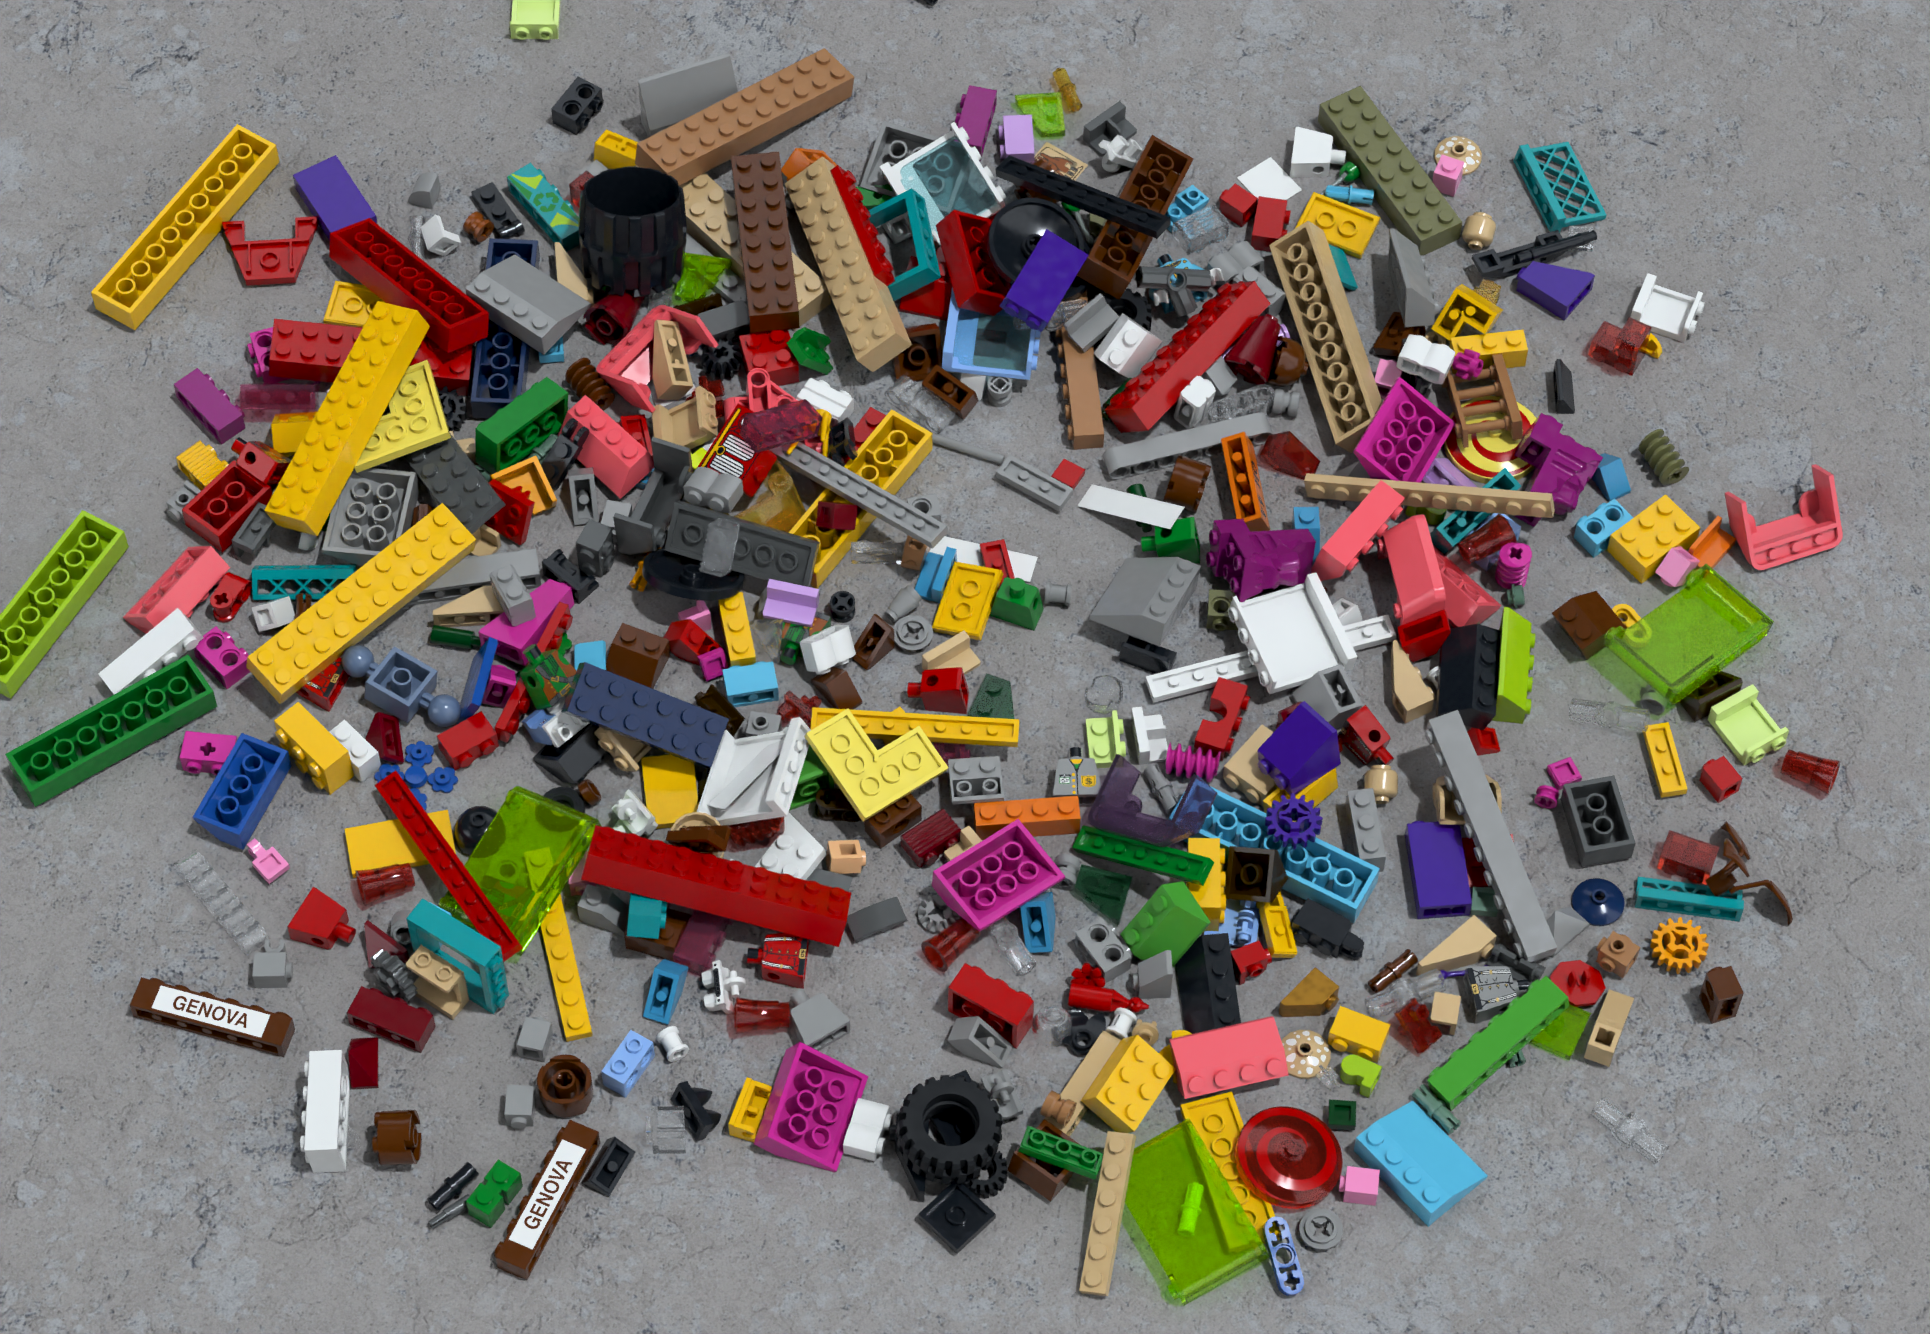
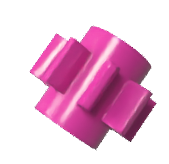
[1452,349,1483,381]

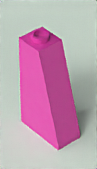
[478,579,574,666]

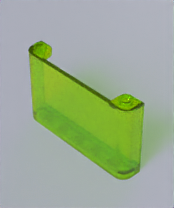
[1604,564,1774,705]
[438,786,602,956]
[1125,1118,1269,1306]

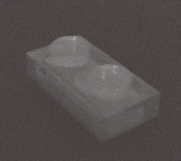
[851,540,902,564]

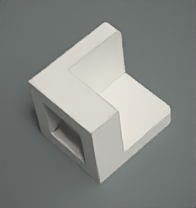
[420,215,461,256]
[252,596,295,632]

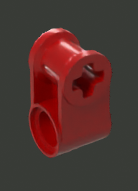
[210,572,252,623]

